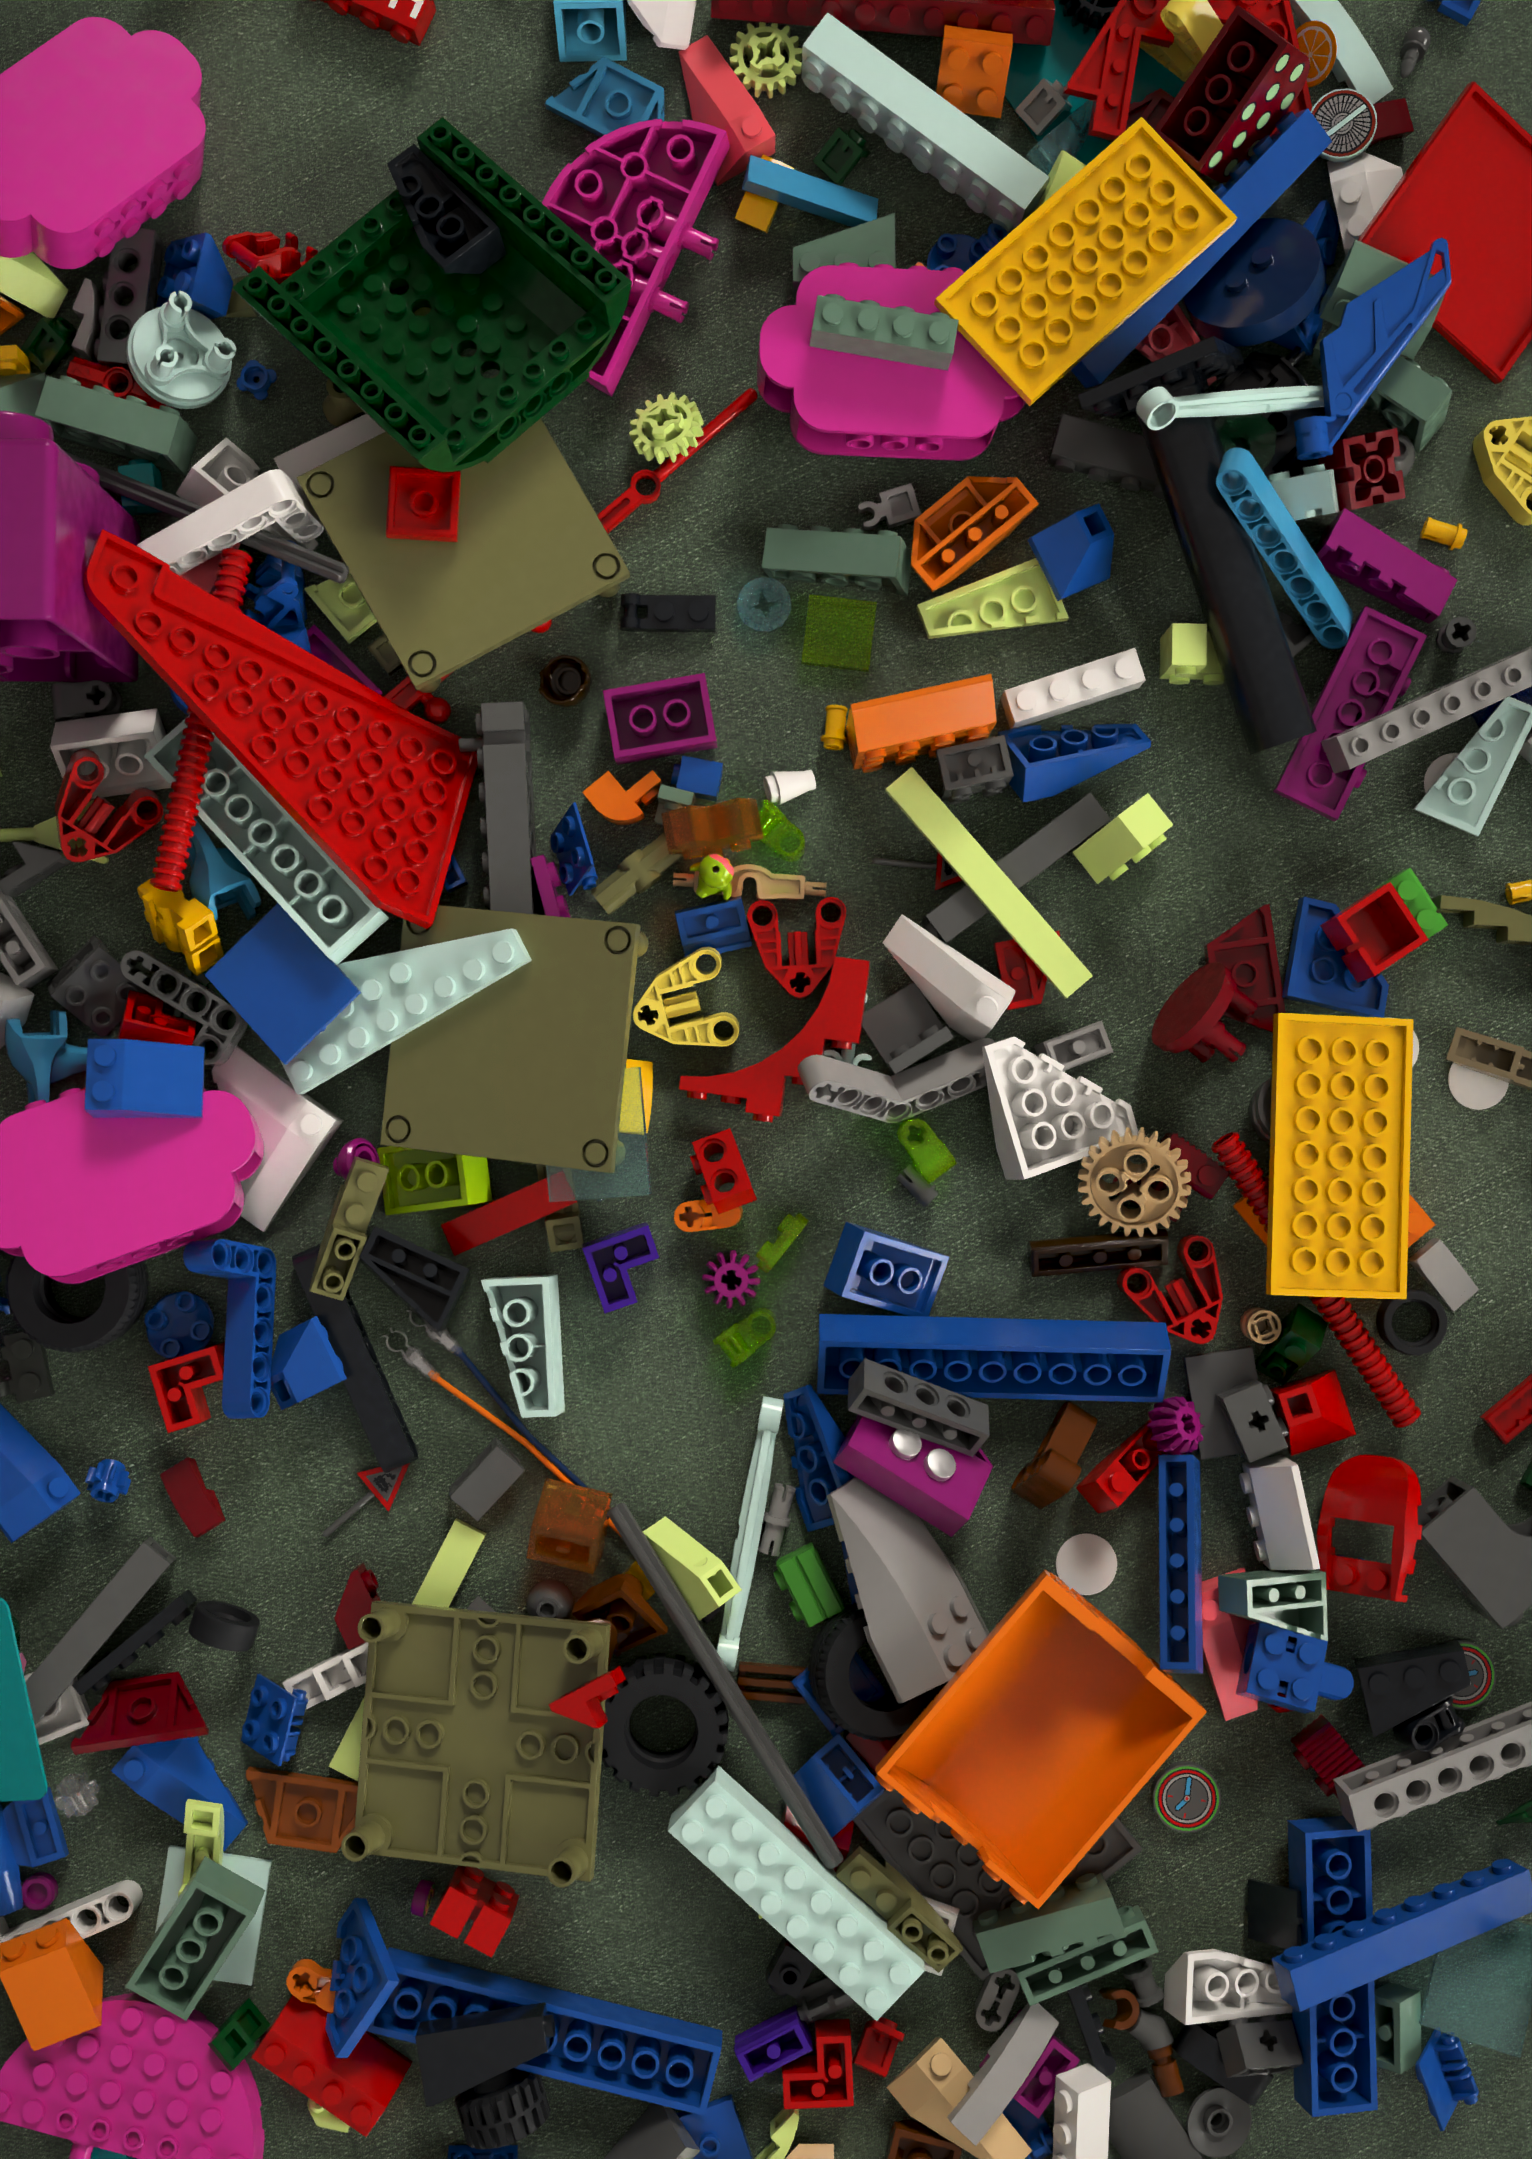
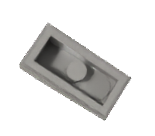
[1034,1020,1113,1071]
[1408,1238,1479,1312]

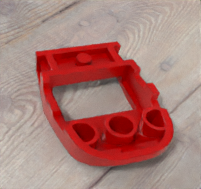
[1316,1455,1423,1603]

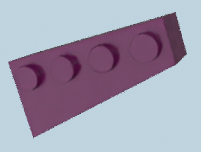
[1314,508,1457,624]

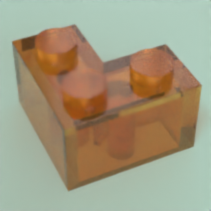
[661,798,764,860]

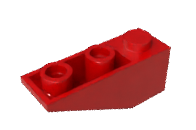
[1076,1419,1166,1514]

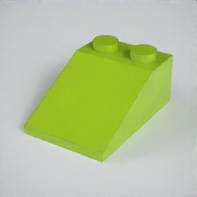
[377,1146,492,1215]

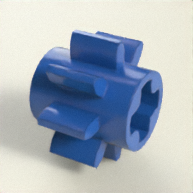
[85,1459,131,1503]

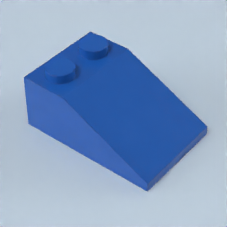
[85,1039,205,1118]
[823,1222,949,1317]

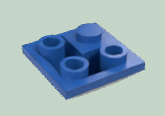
[156,232,234,319]
[1027,503,1114,601]
[271,1316,347,1410]

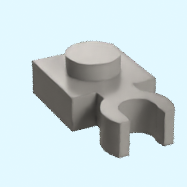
[857,483,921,530]

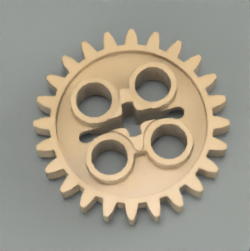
[1078,1127,1192,1237]

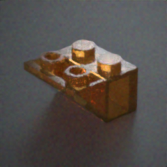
[526,1478,613,1574]

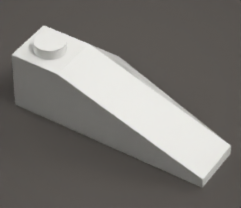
[883,914,1016,1042]

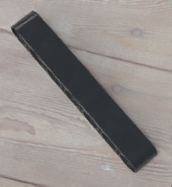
[292,1243,419,1473]

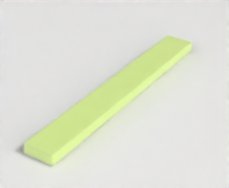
[885,767,1093,999]
[328,1518,487,1781]

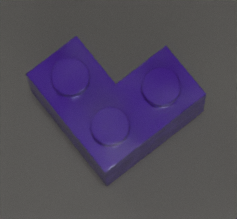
[582,1222,659,1313]

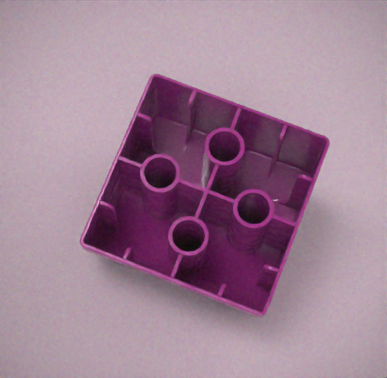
[0,411,141,682]

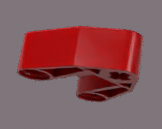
[55,749,163,862]
[747,897,847,1000]
[1117,1234,1223,1344]

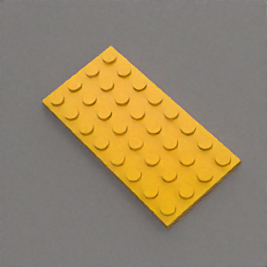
[934,117,1237,406]
[1266,1013,1413,1300]

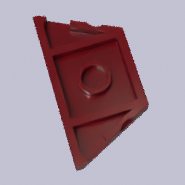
[1204,904,1286,1033]
[70,1671,209,1755]

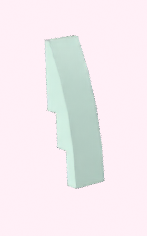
[1290,0,1394,104]

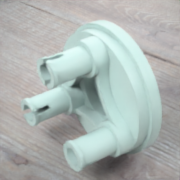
[126,291,236,409]

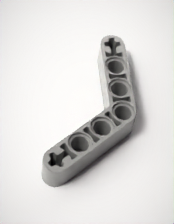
[797,1038,995,1123]

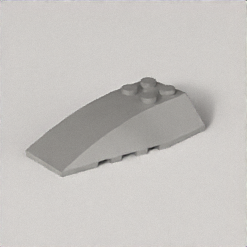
[827,1477,990,1704]

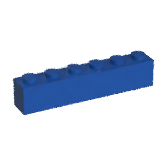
[1158,1455,1203,1674]

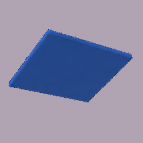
[205,903,361,1065]

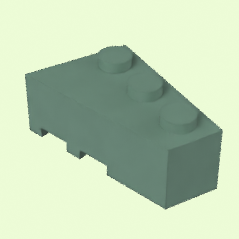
[792,213,896,297]
[1218,1570,1328,1641]

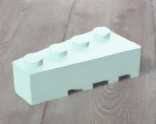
[1268,464,1339,521]
[481,1274,565,1418]

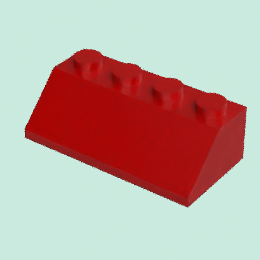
[251,1995,412,2137]

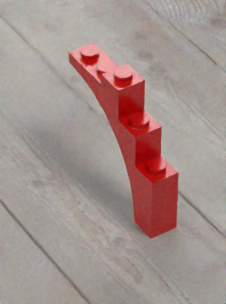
[679,956,870,1123]

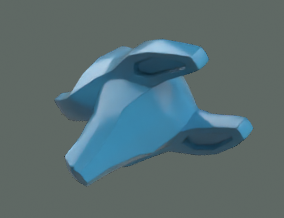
[187,818,261,921]
[5,1010,87,1103]

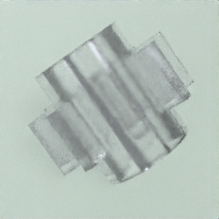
[53,1772,100,1818]

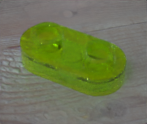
[755,1212,809,1274]

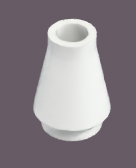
[763,769,816,805]

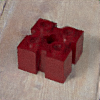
[1318,428,1406,512]

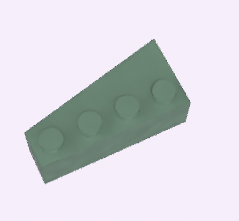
[1312,324,1452,453]
[761,524,911,596]

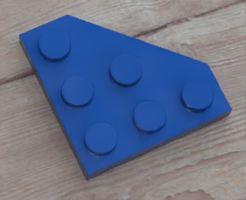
[1282,897,1389,1018]
[325,1898,400,2058]

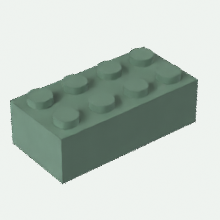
[35,375,198,476]
[125,1856,265,2021]

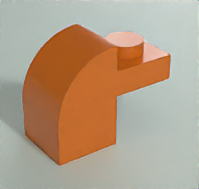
[582,770,662,825]

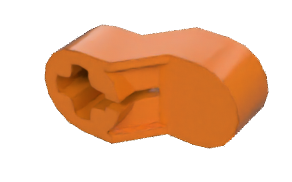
[674,1199,743,1232]
[286,1959,336,2013]

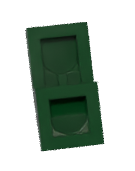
[208,1998,271,2072]

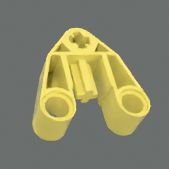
[1139,0,1223,82]
[1473,416,1532,526]
[633,946,739,1047]

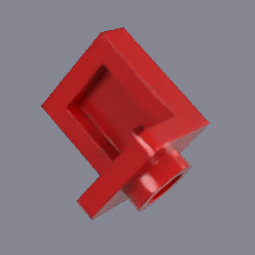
[852,2017,905,2078]

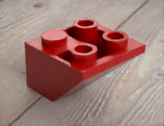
[1270,1369,1356,1456]

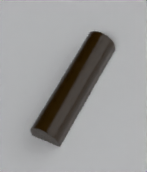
[1028,1229,1169,1277]

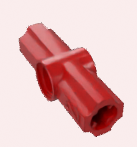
[66,357,174,409]

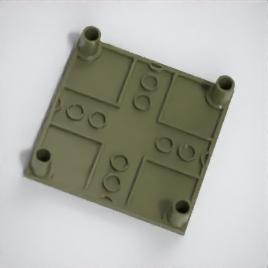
[296,373,630,693]
[380,905,648,1173]
[341,1601,611,1888]

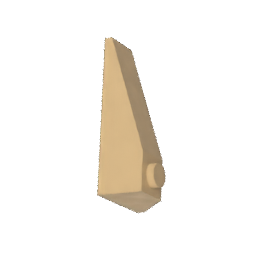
[886,2037,1032,2159]

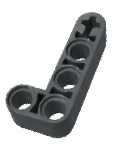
[120,950,248,1066]

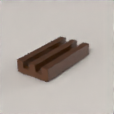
[738,1661,807,1704]

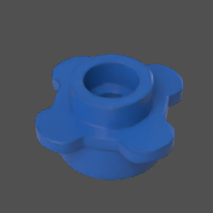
[237,360,277,400]

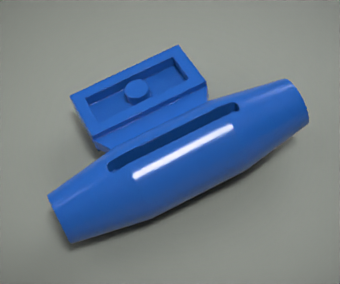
[0,1786,69,1917]

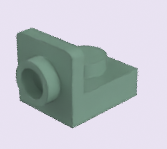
[654,784,695,831]

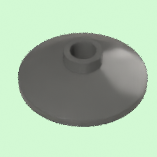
[1186,2086,1252,2158]

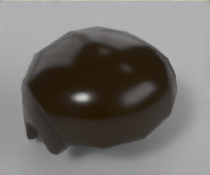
[538,654,591,707]

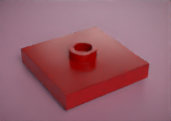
[386,466,461,542]

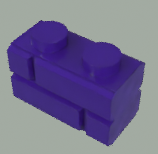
[734,2005,813,2082]

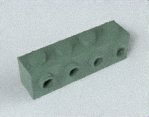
[809,294,959,371]
[1014,1905,1159,2006]

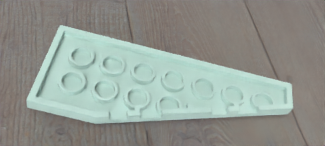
[280,928,532,1094]

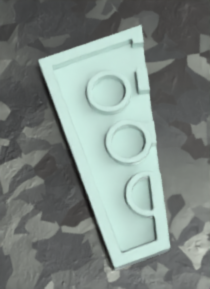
[1413,696,1532,837]

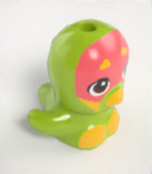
[689,854,734,900]

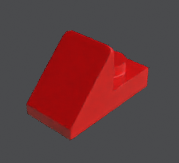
[548,1666,626,1729]

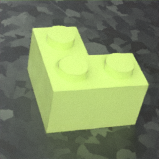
[1160,623,1225,685]
[1072,793,1173,884]

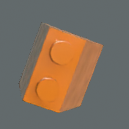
[0,1918,104,2051]

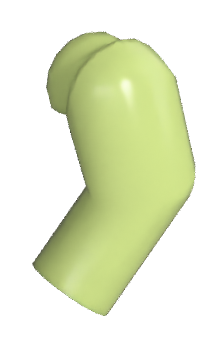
[307,2098,350,2133]

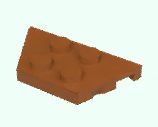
[246,1766,358,1853]

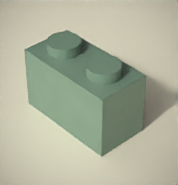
[1375,1982,1421,2074]

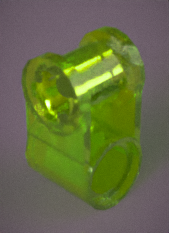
[742,799,806,862]
[897,1119,957,1184]
[712,1308,777,1368]

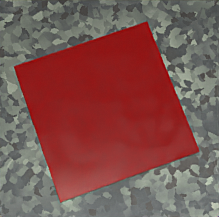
[1358,81,1532,384]

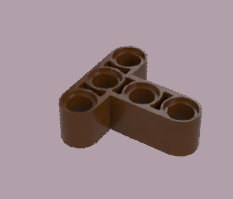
[1011,1400,1098,1509]

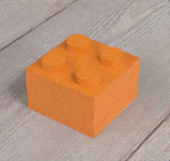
[935,25,1013,118]

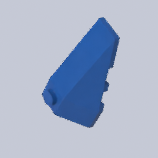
[998,724,1151,802]
[783,1384,855,1532]

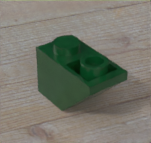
[1255,1303,1328,1385]

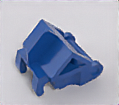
[243,540,307,629]

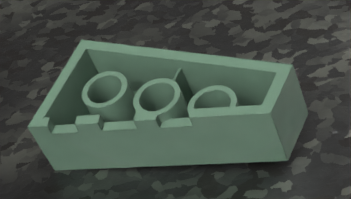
[972,1873,1127,1974]

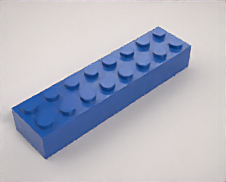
[1287,1816,1378,2117]

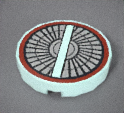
[1311,88,1377,162]

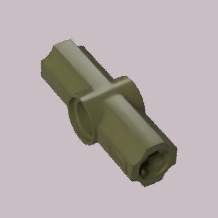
[590,828,689,915]

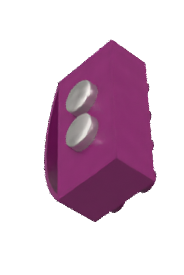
[833,1414,993,1537]

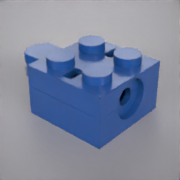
[1236,1622,1354,1713]

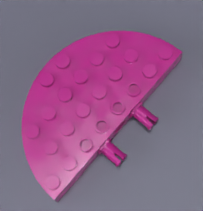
[542,119,730,397]
[0,1993,265,2159]

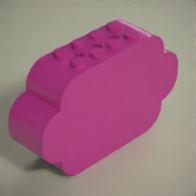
[0,17,206,269]
[757,262,1026,461]
[0,1088,264,1284]

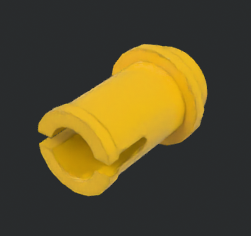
[1420,516,1468,551]
[820,705,848,750]
[1505,879,1532,905]

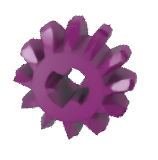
[702,1250,761,1309]
[1147,1396,1205,1455]

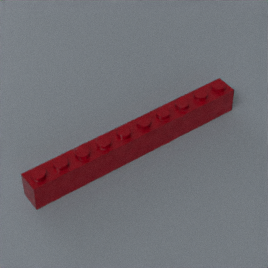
[711,0,1055,46]

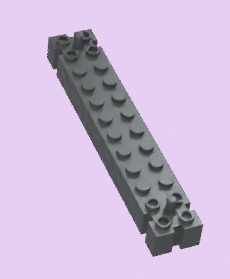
[459,701,539,915]

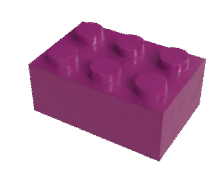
[603,673,717,765]

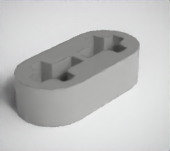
[974,1967,1020,2032]

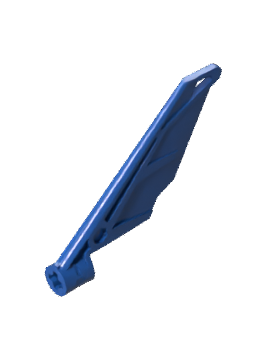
[1294,238,1451,460]

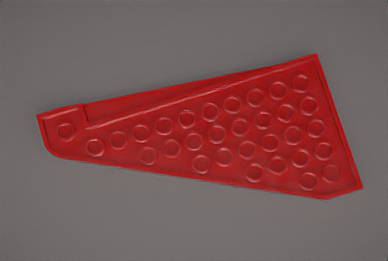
[83,529,478,929]

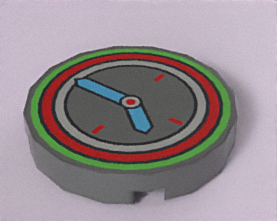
[1442,1639,1497,1710]
[1151,1761,1221,1833]

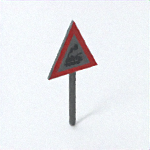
[872,851,963,891]
[323,1463,410,1537]

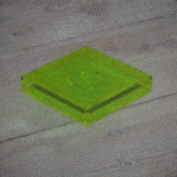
[801,594,877,672]

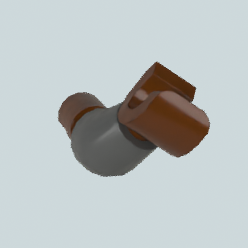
[1099,1987,1185,2098]

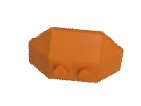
[910,476,1039,592]

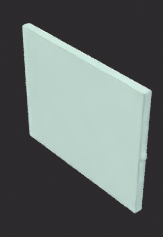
[155,1845,272,1986]

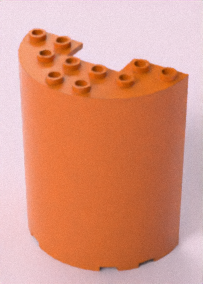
[875,1569,1207,1910]

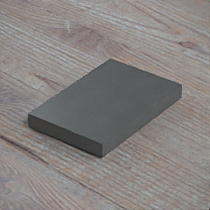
[1183,1346,1261,1460]

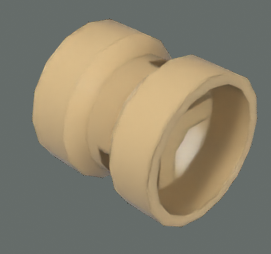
[1240,1307,1282,1344]

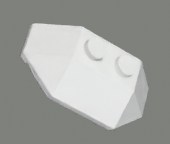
[627,0,697,50]
[1327,152,1403,255]

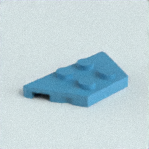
[545,57,665,137]

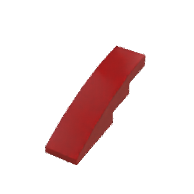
[441,1170,578,1256]

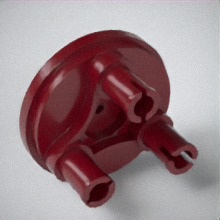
[1151,962,1258,1063]

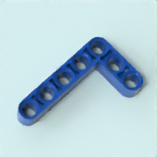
[183,1239,276,1419]

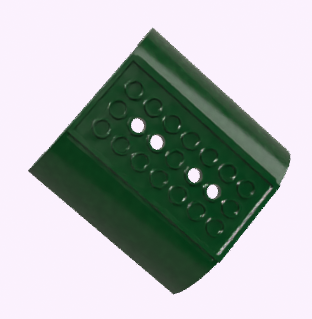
[232,117,632,472]

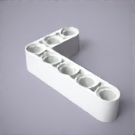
[137,469,324,576]
[0,1880,143,1943]

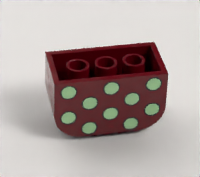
[1154,5,1310,183]

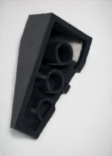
[387,144,507,274]

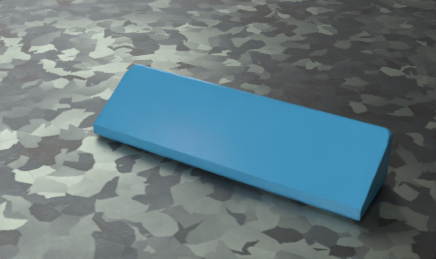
[742,155,878,227]

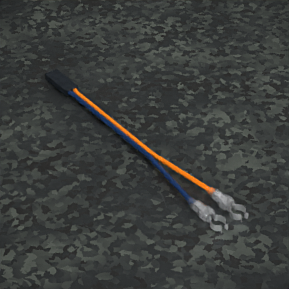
[383,1310,722,1624]

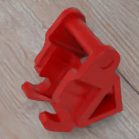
[222,231,318,285]

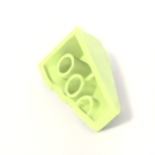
[0,251,69,318]

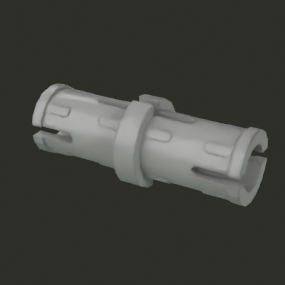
[758,1483,796,1556]

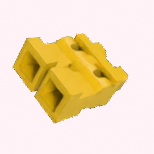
[137,879,224,976]

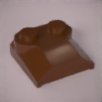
[572,1574,668,1657]
[886,2120,962,2159]

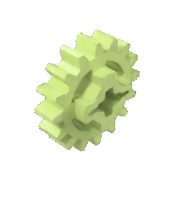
[730,22,802,99]
[629,392,704,464]

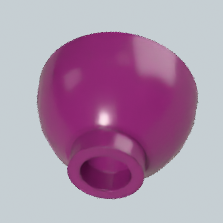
[333,1138,380,1180]

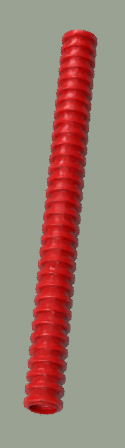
[150,548,253,892]
[1211,1132,1421,1428]

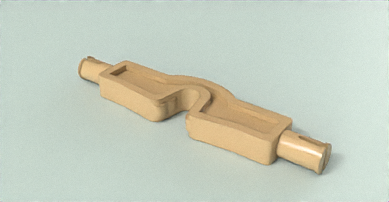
[673,864,827,900]

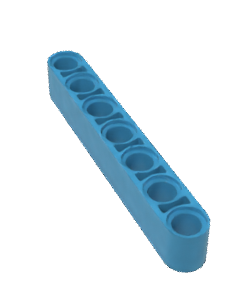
[1216,447,1353,649]

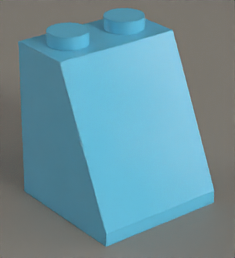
[553,0,627,62]

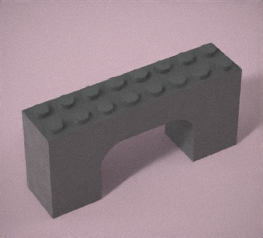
[1417,1476,1532,1629]

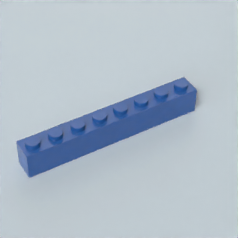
[1272,1859,1532,2012]

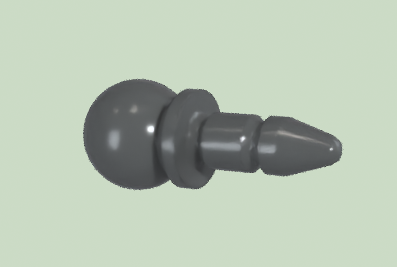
[1400,26,1431,78]

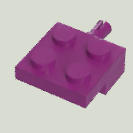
[979,2008,1080,2119]

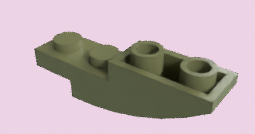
[309,1156,389,1301]
[836,1846,963,1973]

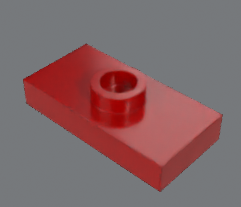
[1480,1374,1532,1445]

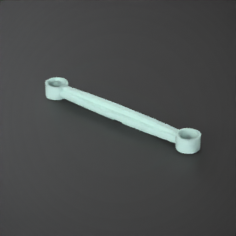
[1136,385,1368,430]
[716,1396,783,1672]

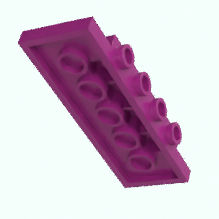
[1273,606,1427,822]

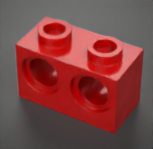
[690,1128,757,1214]

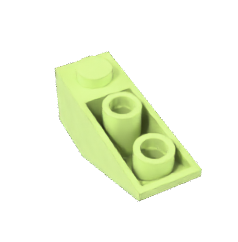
[643,1516,742,1621]

